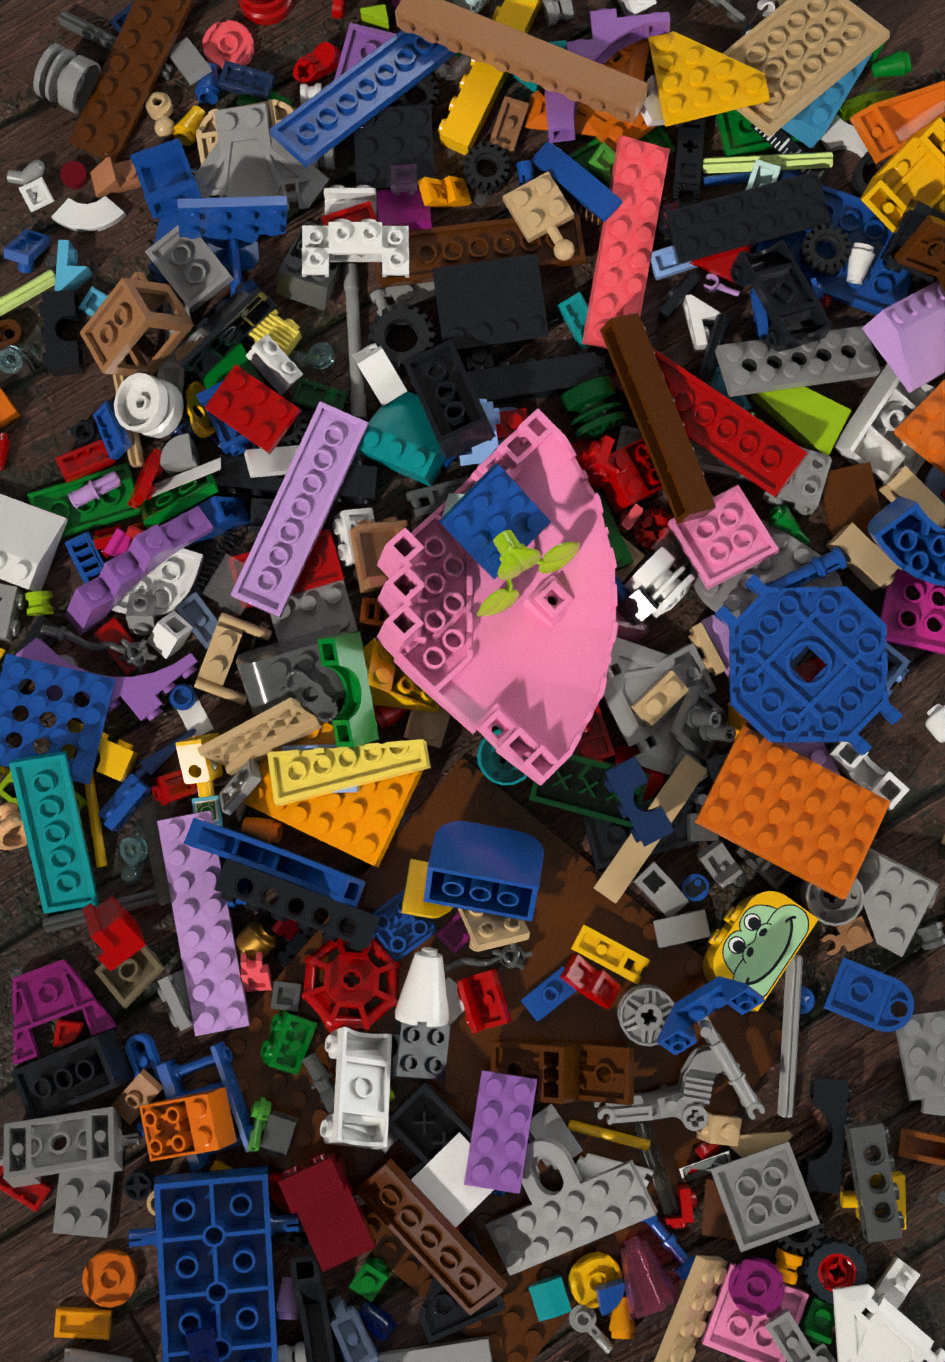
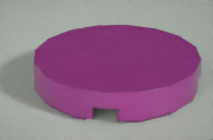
[728,1257,785,1316]

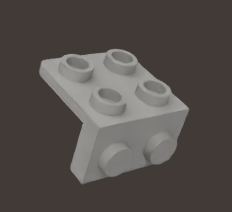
[761,446,832,515]
[157,969,193,1031]

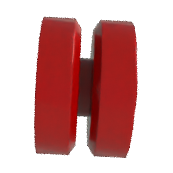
[238,0,294,26]

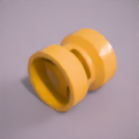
[775,1247,804,1285]

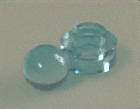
[289,342,335,371]
[0,345,25,374]
[120,835,148,885]

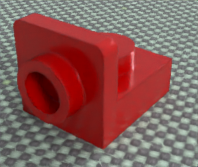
[152,770,198,807]

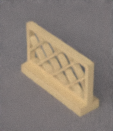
[197,697,323,775]

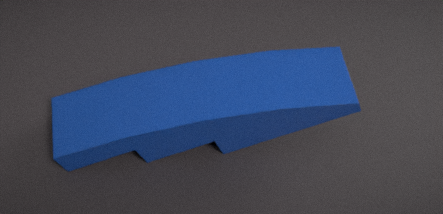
[531,141,623,222]

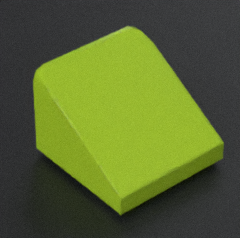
[360,4,390,32]

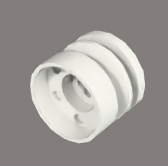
[624,547,695,618]

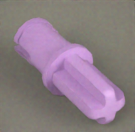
[68,472,121,509]

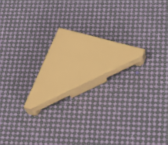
[728,1131,793,1157]

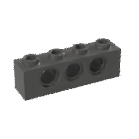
[844,1119,905,1243]

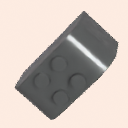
[236,624,344,715]

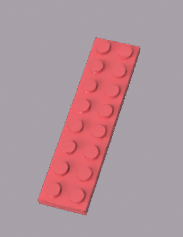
[582,135,670,350]

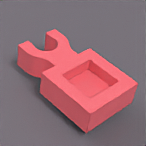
[240,952,272,992]

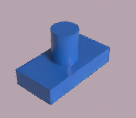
[3,229,51,273]

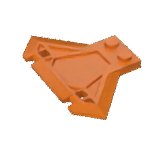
[525,39,655,152]

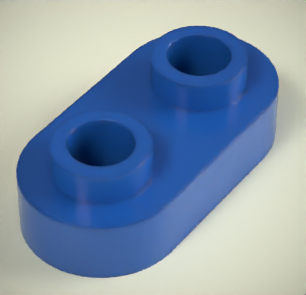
[126,1033,162,1083]

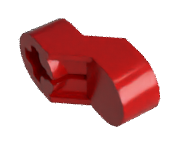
[293,42,341,86]

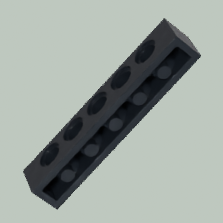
[214,859,383,952]

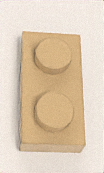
[688,622,727,677]
[631,670,689,727]

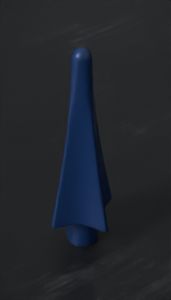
[134,728,196,781]

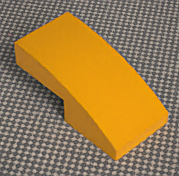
[417,176,472,207]

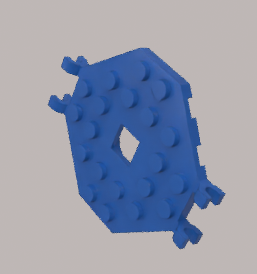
[714,574,903,756]

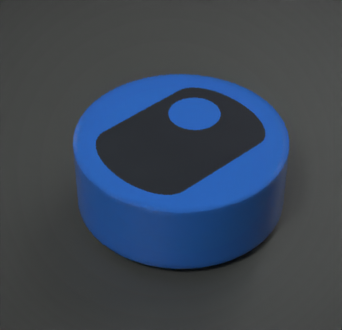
[681,874,709,901]

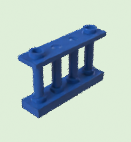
[156,1041,254,1172]

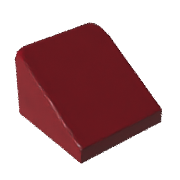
[272,907,300,940]

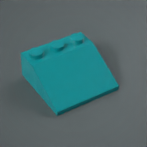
[358,391,446,487]

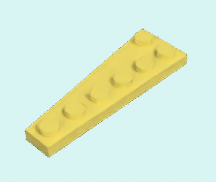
[267,739,431,806]

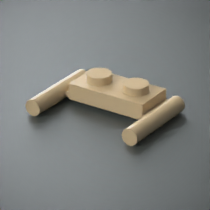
[194,612,272,705]

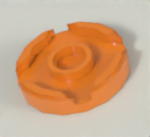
[82,1249,139,1308]

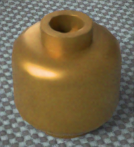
[236,921,277,960]

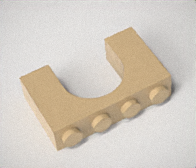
[826,466,945,591]

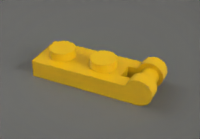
[571,924,651,984]

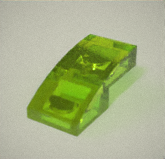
[837,91,898,121]

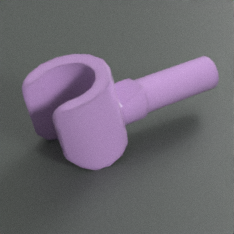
[704,274,740,297]

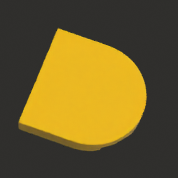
[401,859,454,918]

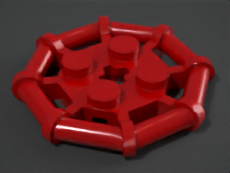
[301,936,401,1031]

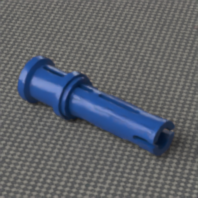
[765,546,847,594]

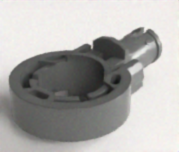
[302,1052,336,1114]

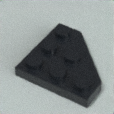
[418,1228,506,1344]

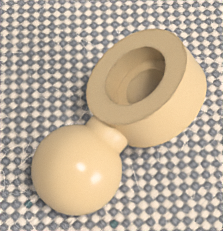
[146,92,175,138]

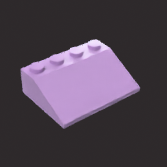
[862,280,945,393]

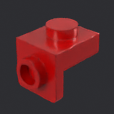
[663,1183,697,1228]

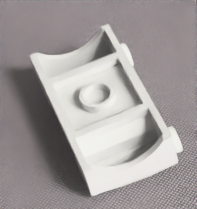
[320,1027,392,1149]

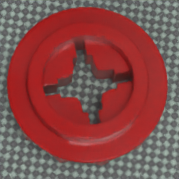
[633,508,675,550]

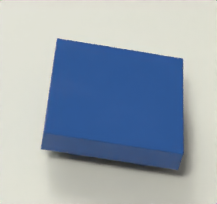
[372,889,439,962]

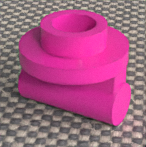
[104,528,133,557]

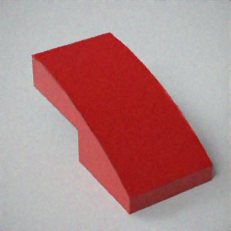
[560,954,622,1009]

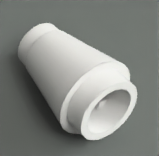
[846,243,875,285]

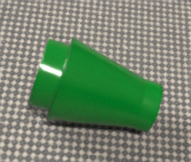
[871,50,911,79]

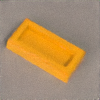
[54,1306,113,1340]

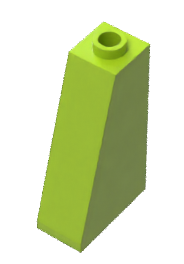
[750,386,852,456]

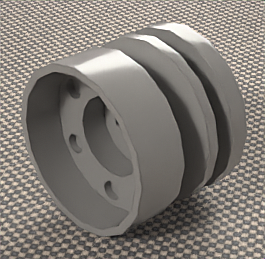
[33,43,101,114]
[800,878,864,926]
[616,983,674,1047]

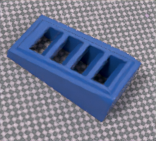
[65,532,105,584]

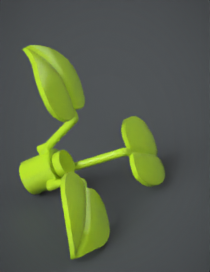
[477,530,580,617]

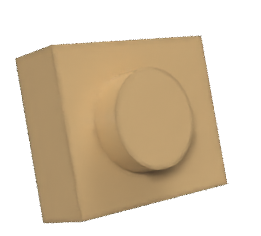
[696,1111,742,1146]

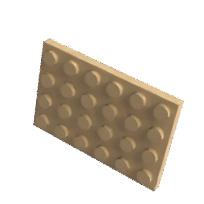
[722,0,890,137]

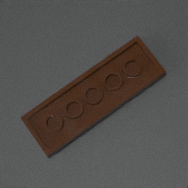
[355,1159,508,1315]

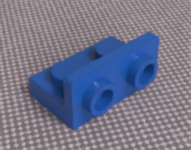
[98,774,152,831]

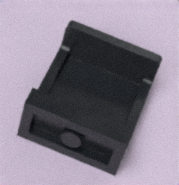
[880,199,945,285]

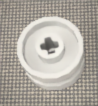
[114,373,184,438]

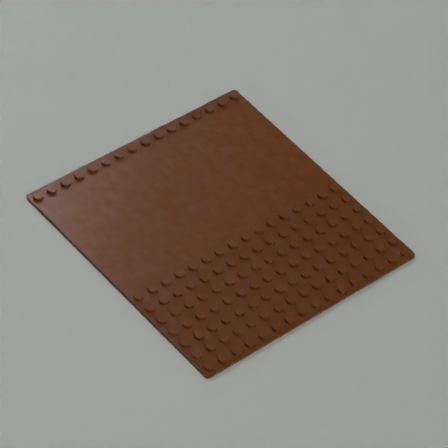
[186,759,783,1362]

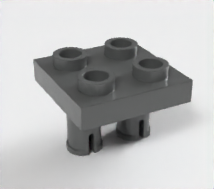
[668,686,736,760]

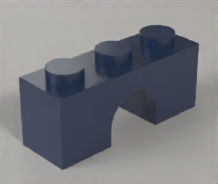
[603,756,674,847]

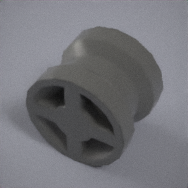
[916,920,945,950]

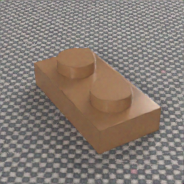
[489,96,529,155]

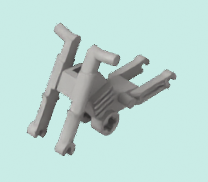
[593,1016,765,1131]

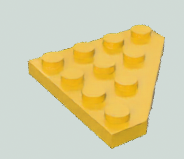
[648,31,770,127]

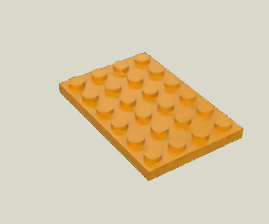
[242,721,423,868]

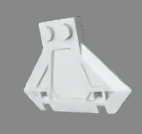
[833,1284,945,1362]

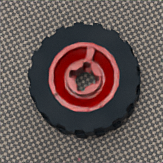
[803,1237,868,1304]

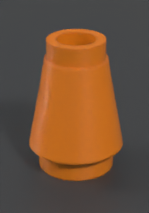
[242,816,284,844]

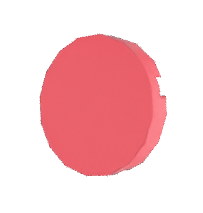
[203,20,254,71]

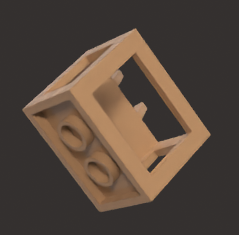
[80,272,194,376]

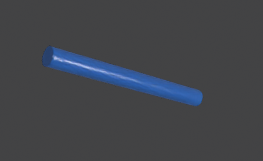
[702,169,802,187]

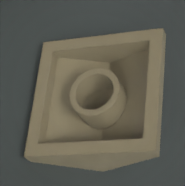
[95,945,164,1008]

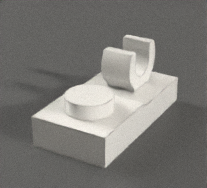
[872,1256,920,1309]

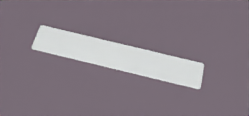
[152,458,221,497]

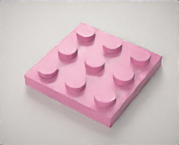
[668,485,779,590]
[701,1262,809,1362]

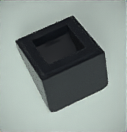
[617,587,658,626]

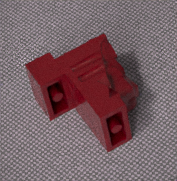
[278,1152,376,1272]

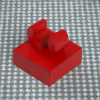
[93,525,123,558]

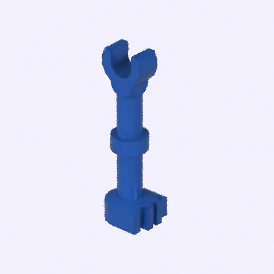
[641,1215,696,1280]

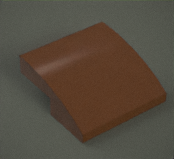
[701,1177,736,1240]

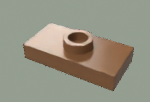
[111,1069,163,1125]

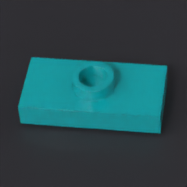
[556,292,591,350]

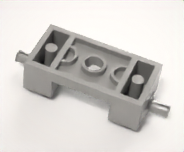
[0,1107,141,1188]

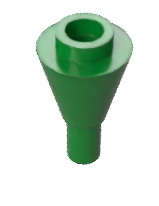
[768,505,810,546]

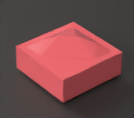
[618,504,643,533]

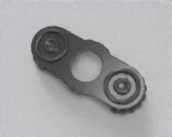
[284,669,338,722]

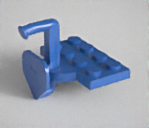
[177,196,287,298]

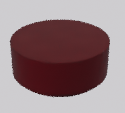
[60,161,88,189]

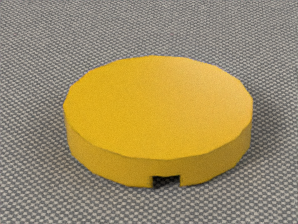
[568,1252,623,1308]

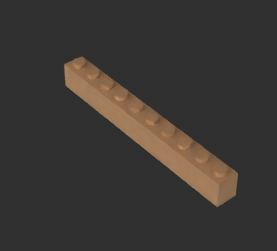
[395,0,648,124]

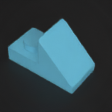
[55,240,93,291]

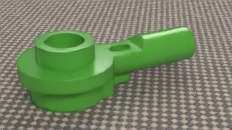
[248,1096,272,1151]

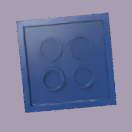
[438,463,551,579]

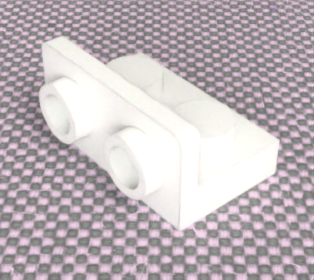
[324,185,377,219]
[246,334,303,395]
[333,508,375,567]

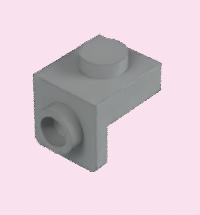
[126,594,157,636]
[697,840,744,887]

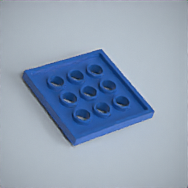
[0,653,115,785]

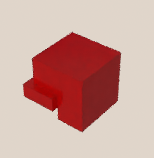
[82,896,146,972]

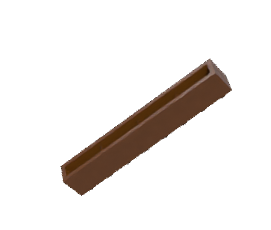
[600,313,716,524]

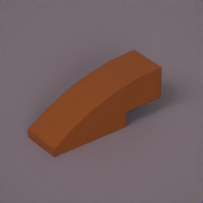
[898,1128,945,1166]

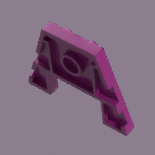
[12,959,117,1065]

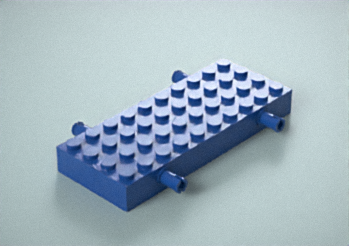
[129,1166,299,1362]

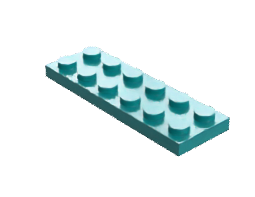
[9,751,99,914]

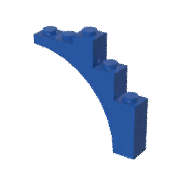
[184,818,366,907]

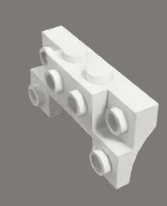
[302,219,409,278]

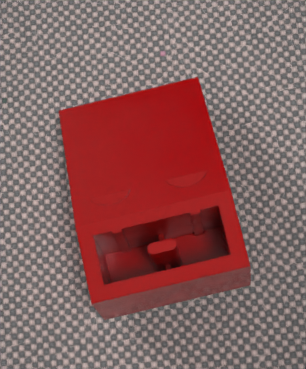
[601,438,663,514]

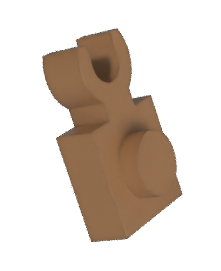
[820,916,873,955]

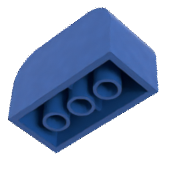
[423,821,544,922]

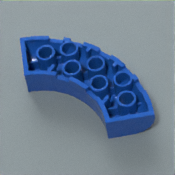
[868,496,945,586]

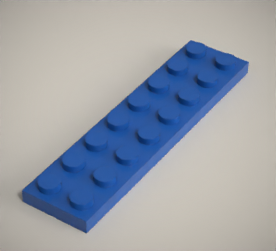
[270,30,457,168]

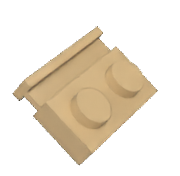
[403,705,450,749]

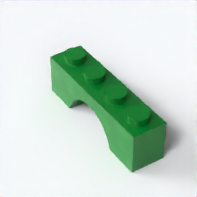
[317,631,379,747]

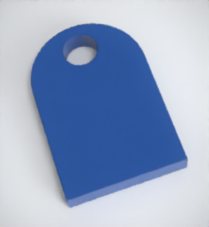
[824,957,914,1032]

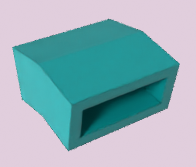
[529,1274,572,1322]

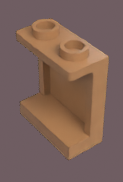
[349,517,408,593]

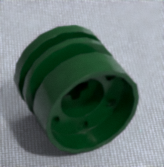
[560,376,628,441]

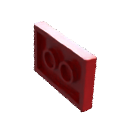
[204,364,301,454]

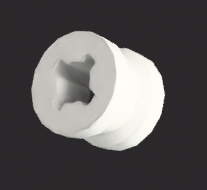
[300,83,323,105]

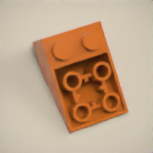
[139,1087,237,1161]

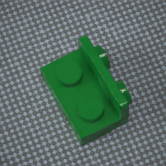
[261,1010,318,1075]

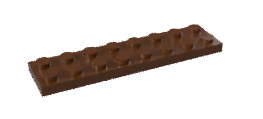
[68,0,195,164]
[375,210,586,288]

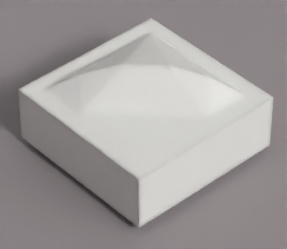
[19,177,55,212]

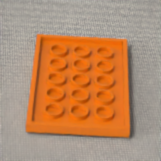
[695,725,890,900]

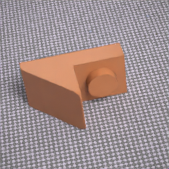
[90,157,141,198]

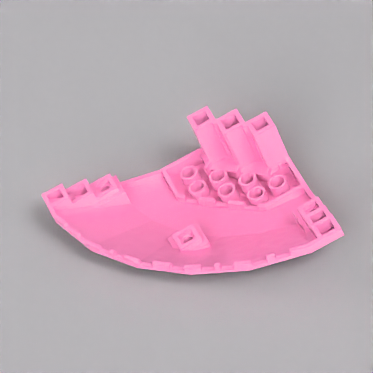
[376,409,618,786]

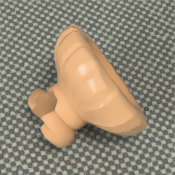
[0,802,27,850]

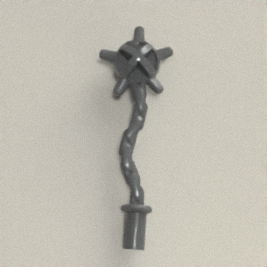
[41,625,157,672]
[444,943,533,973]

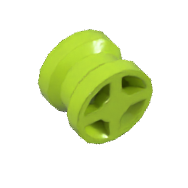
[25,591,54,616]

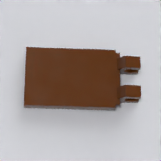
[821,462,881,571]

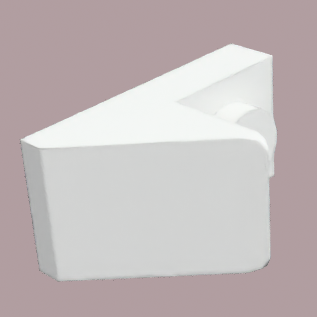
[683,295,721,353]

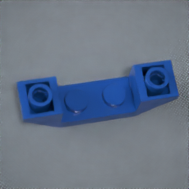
[657,976,765,1055]

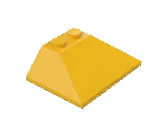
[860,117,945,233]

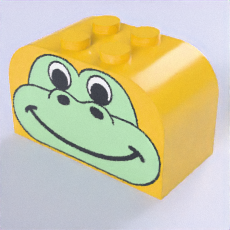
[703,891,819,1011]

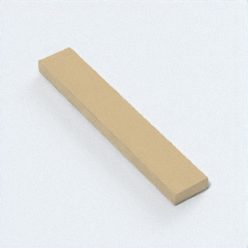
[593,754,708,904]

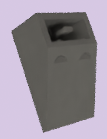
[276,220,346,311]

